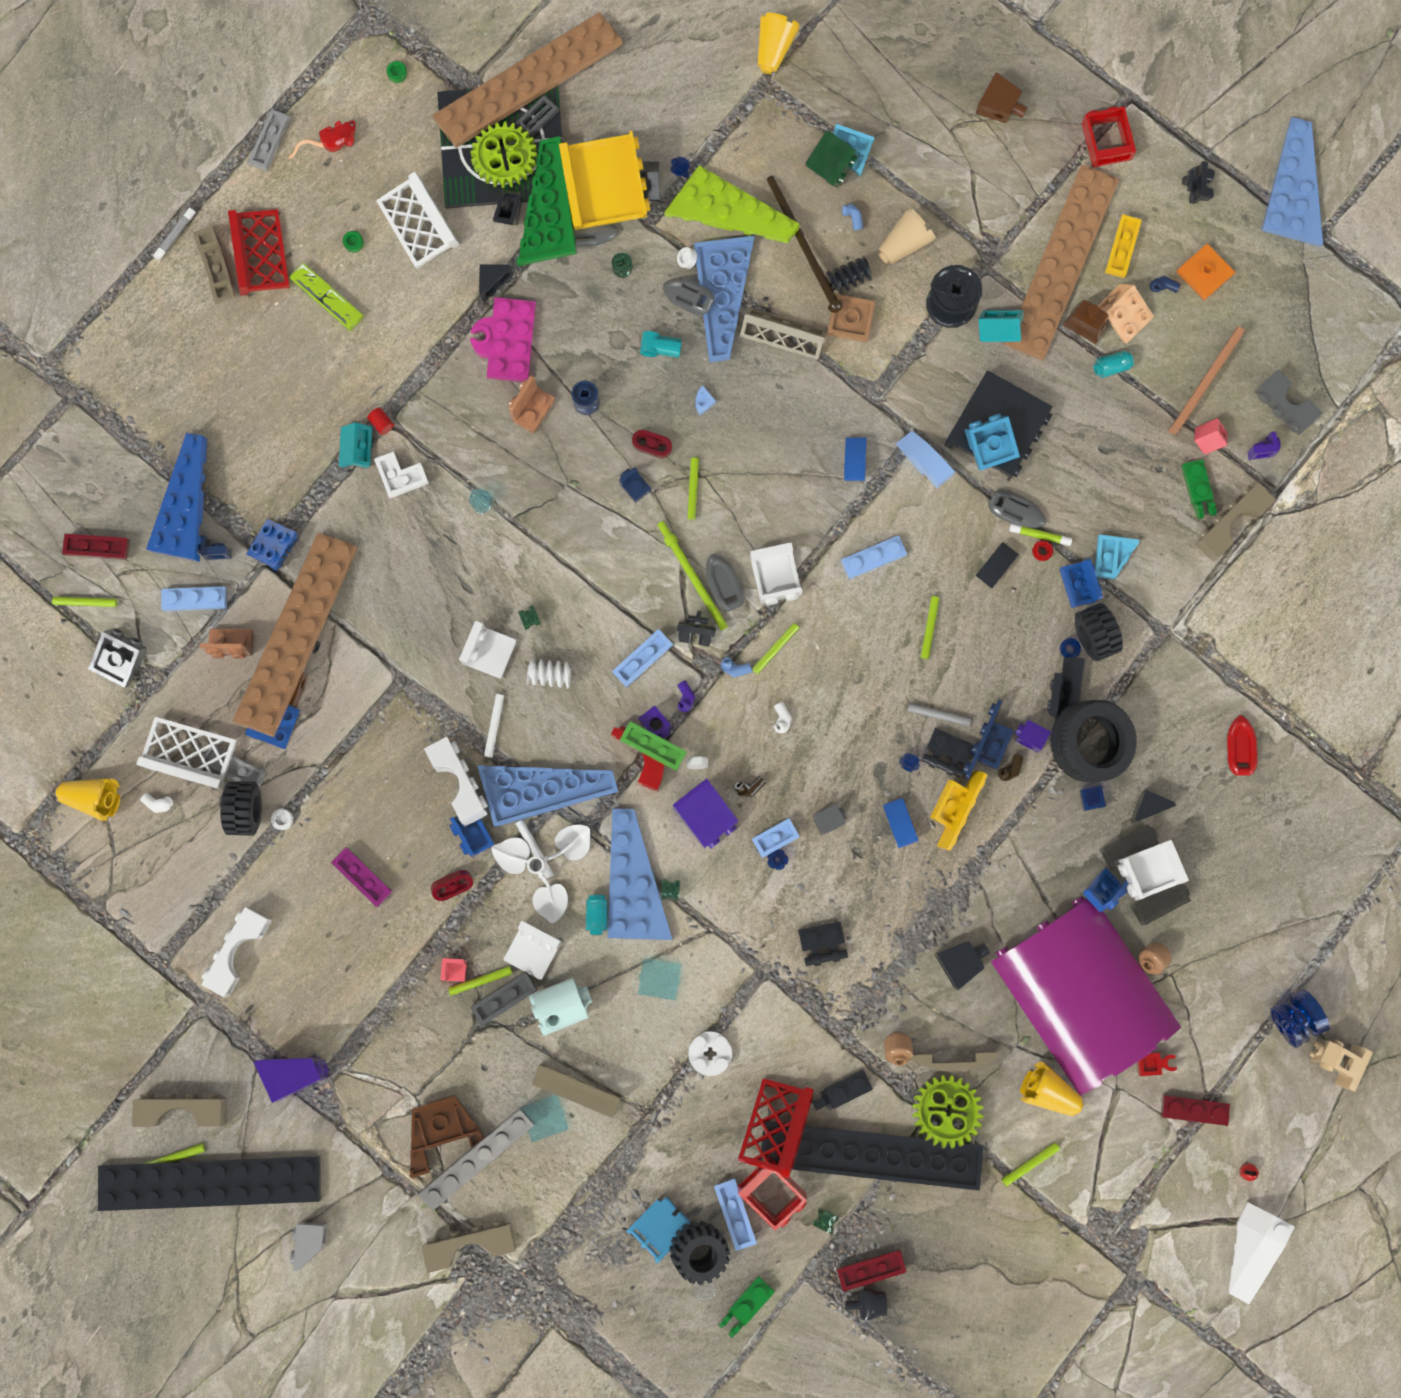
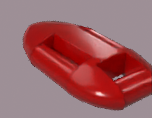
[1227,715,1258,776]

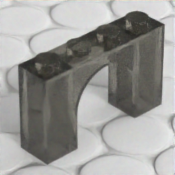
[1099,824,1191,926]

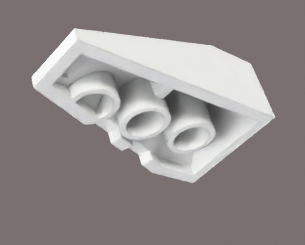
[1228,1202,1295,1304]

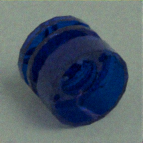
[1270,990,1330,1048]

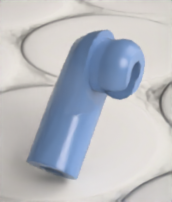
[842,203,863,230]

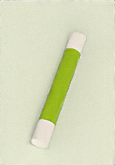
[1009,523,1072,546]

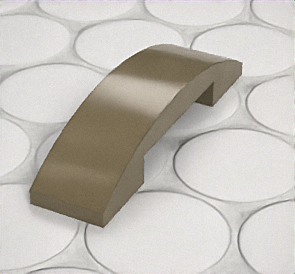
[193,226,236,304]
[910,1052,998,1072]

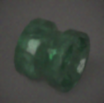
[611,252,632,278]
[518,605,541,631]
[661,879,680,901]
[812,1208,839,1234]

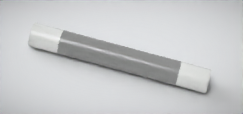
[153,208,196,261]

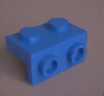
[1059,558,1103,608]
[449,816,495,858]
[1083,867,1129,912]

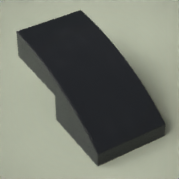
[975,542,1019,588]

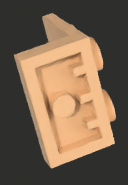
[1098,284,1154,343]

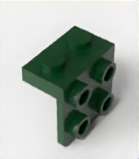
[806,131,860,188]

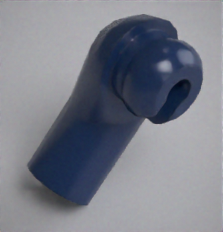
[1150,276,1181,293]

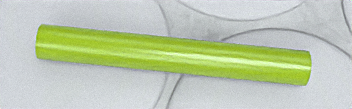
[687,457,699,520]
[52,596,118,607]
[921,596,940,659]
[752,623,799,675]
[448,966,513,996]
[142,1143,206,1164]
[1001,1143,1060,1187]

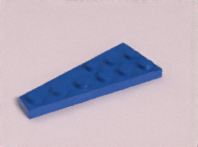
[146,433,207,562]

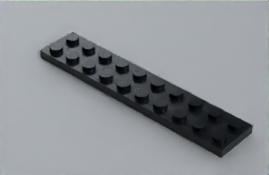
[760,1121,983,1191]
[98,1156,321,1211]

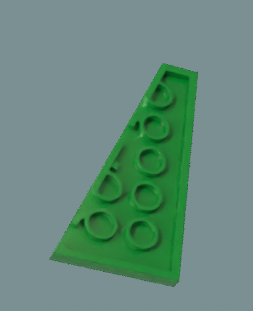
[516,136,577,266]

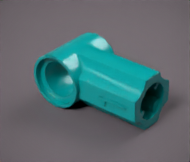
[639,331,682,358]

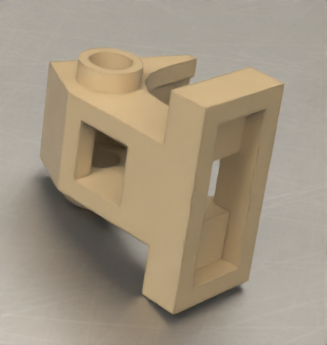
[1309,1039,1373,1092]

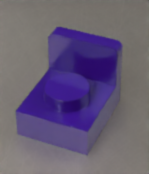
[1247,432,1281,460]

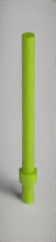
[657,521,728,631]

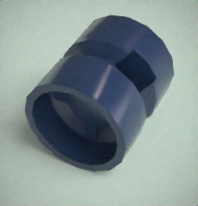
[571,380,600,415]

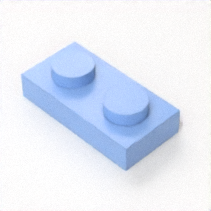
[752,818,800,858]

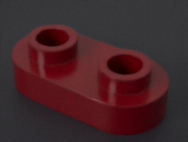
[632,430,672,458]
[431,870,473,901]

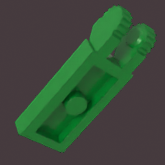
[1181,459,1217,519]
[718,1275,775,1338]

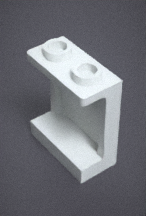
[750,543,802,606]
[1118,840,1189,901]

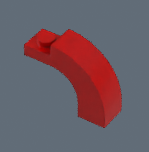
[611,726,664,792]

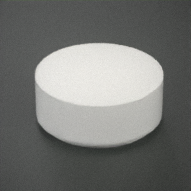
[677,247,697,269]
[687,756,708,769]
[271,808,294,830]

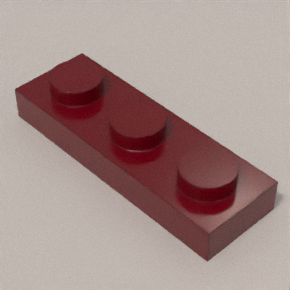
[62,533,129,560]
[1161,1095,1230,1126]
[836,1249,907,1292]

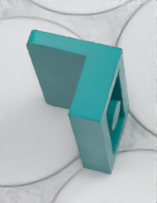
[978,310,1024,342]
[339,422,372,468]

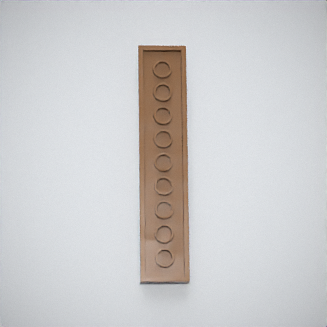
[433,12,623,148]
[1005,164,1119,361]
[232,533,358,737]

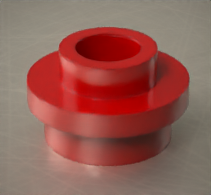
[1032,540,1053,562]

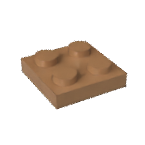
[827,294,875,343]

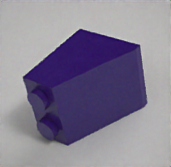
[672,778,738,849]
[254,1057,330,1103]

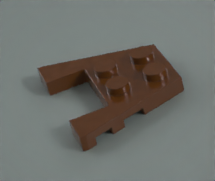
[410,1094,485,1178]

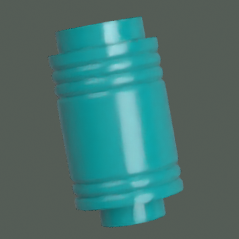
[1093,350,1134,379]
[585,895,607,935]

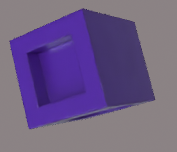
[638,705,671,739]
[1015,720,1051,753]

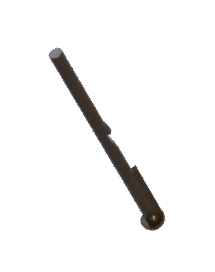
[767,176,843,313]

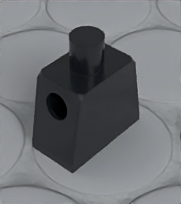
[934,941,990,990]

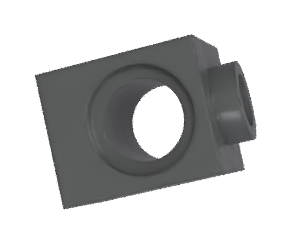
[812,804,847,836]

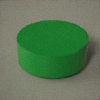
[386,61,407,83]
[342,231,364,253]

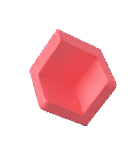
[1194,418,1228,454]
[441,958,467,982]

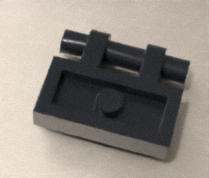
[921,728,974,778]
[798,921,848,967]

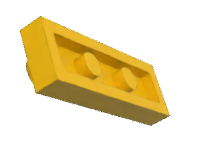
[1105,214,1142,278]

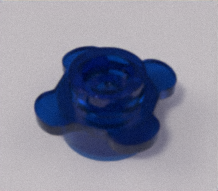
[670,157,690,178]

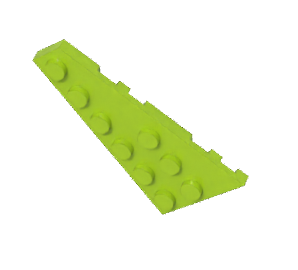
[664,165,800,243]

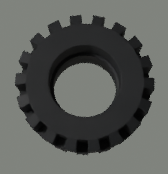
[1075,603,1123,662]
[220,781,262,836]
[669,1221,730,1285]

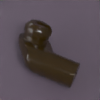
[998,754,1024,781]
[734,776,766,797]

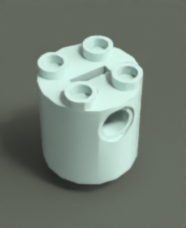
[529,978,593,1036]

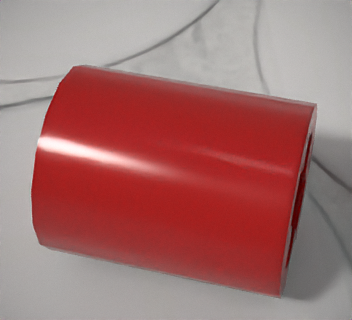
[367,407,394,435]

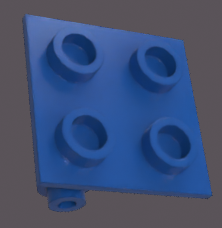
[246,519,298,571]
[245,705,300,749]

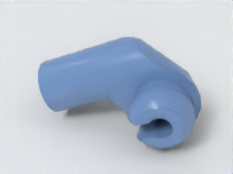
[721,657,752,677]

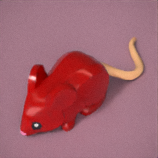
[289,120,356,159]

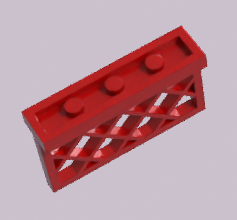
[228,209,289,296]
[738,1078,814,1179]

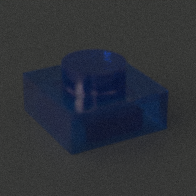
[1079,786,1106,811]

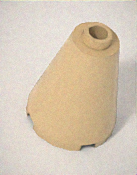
[878,208,936,265]

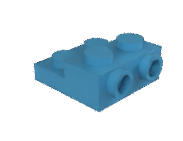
[964,413,1020,471]

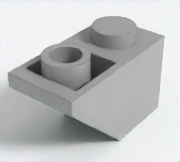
[290,1222,328,1271]

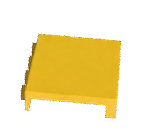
[559,131,650,230]

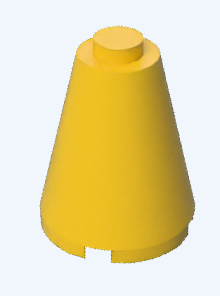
[757,12,800,74]
[56,778,121,821]
[1020,1061,1083,1116]

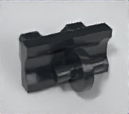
[1182,161,1215,204]
[677,610,716,647]

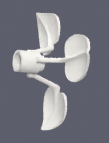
[491,825,590,923]

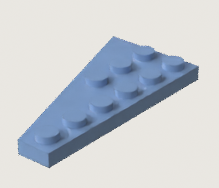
[1261,117,1323,247]
[694,236,755,363]
[477,765,618,827]
[608,809,672,940]

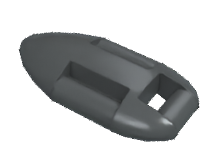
[574,224,619,246]
[663,278,714,315]
[988,490,1046,528]
[706,554,744,612]

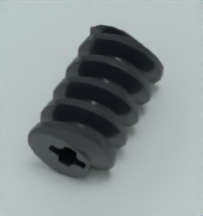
[826,256,872,294]

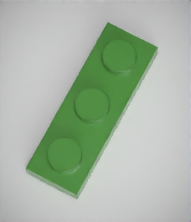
[620,721,687,772]

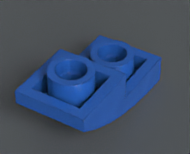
[844,438,867,481]
[883,798,919,848]

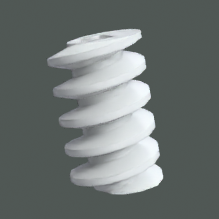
[527,658,572,689]

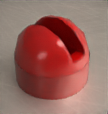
[1239,1163,1259,1181]

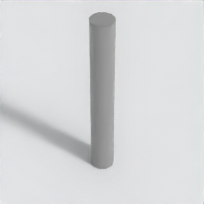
[907,703,971,726]

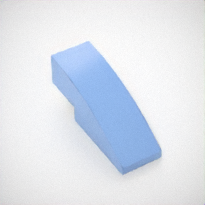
[896,431,955,489]

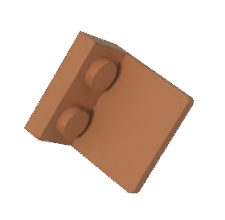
[508,375,555,434]
[199,629,253,659]

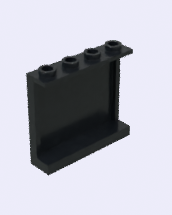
[944,370,1053,481]

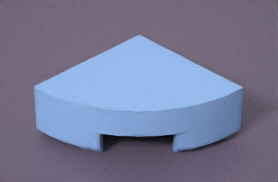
[695,386,716,415]

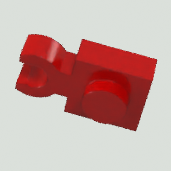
[1137,1052,1177,1076]

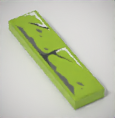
[289,263,364,331]

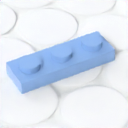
[841,535,907,580]
[161,587,227,611]
[612,629,673,688]
[714,1178,757,1251]

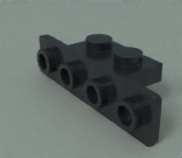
[1047,657,1085,719]

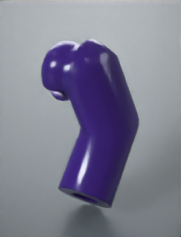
[677,680,695,712]

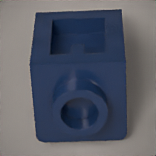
[619,467,652,503]
[198,535,231,561]

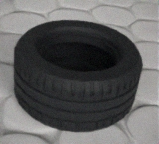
[1050,700,1137,782]

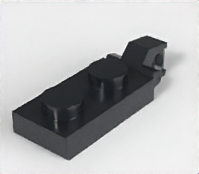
[812,1069,873,1111]

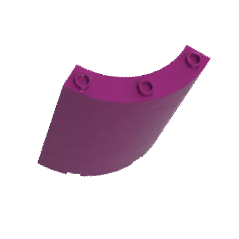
[991,896,1181,1096]

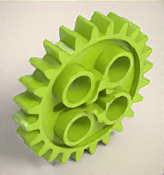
[471,122,537,188]
[911,1075,984,1149]

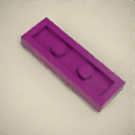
[331,847,393,907]

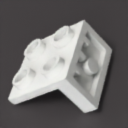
[459,621,517,679]
[504,921,562,980]

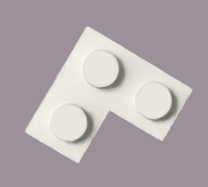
[374,452,429,499]

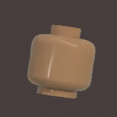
[1139,942,1172,975]
[884,1032,913,1066]

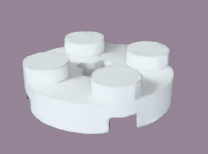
[689,1031,732,1076]

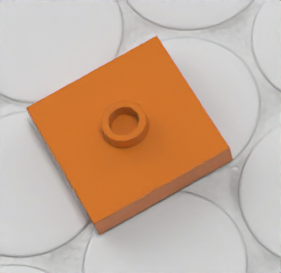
[1176,244,1236,301]

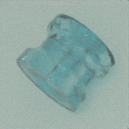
[469,489,492,513]

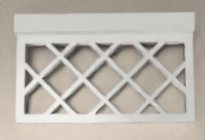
[376,172,460,269]
[136,717,237,790]

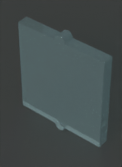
[638,959,681,1000]
[521,1095,568,1142]

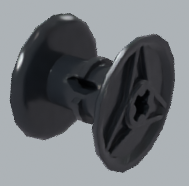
[926,265,982,328]

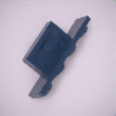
[963,699,1014,781]

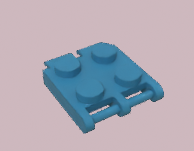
[626,1196,691,1263]

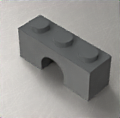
[1255,370,1323,435]

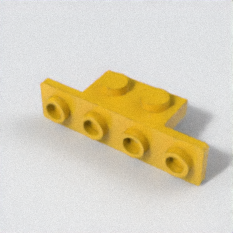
[930,770,988,851]

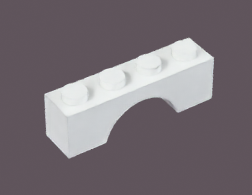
[424,737,488,826]
[201,907,272,997]

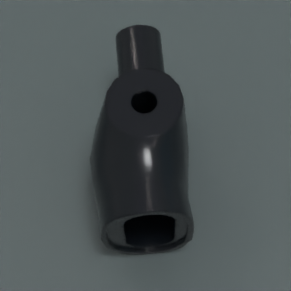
[845,1289,887,1320]

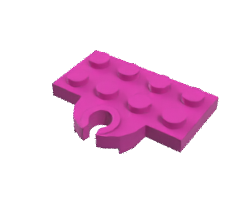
[470,297,536,382]

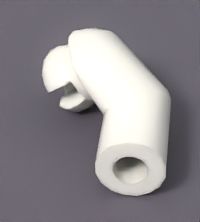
[774,701,792,733]
[140,793,174,813]

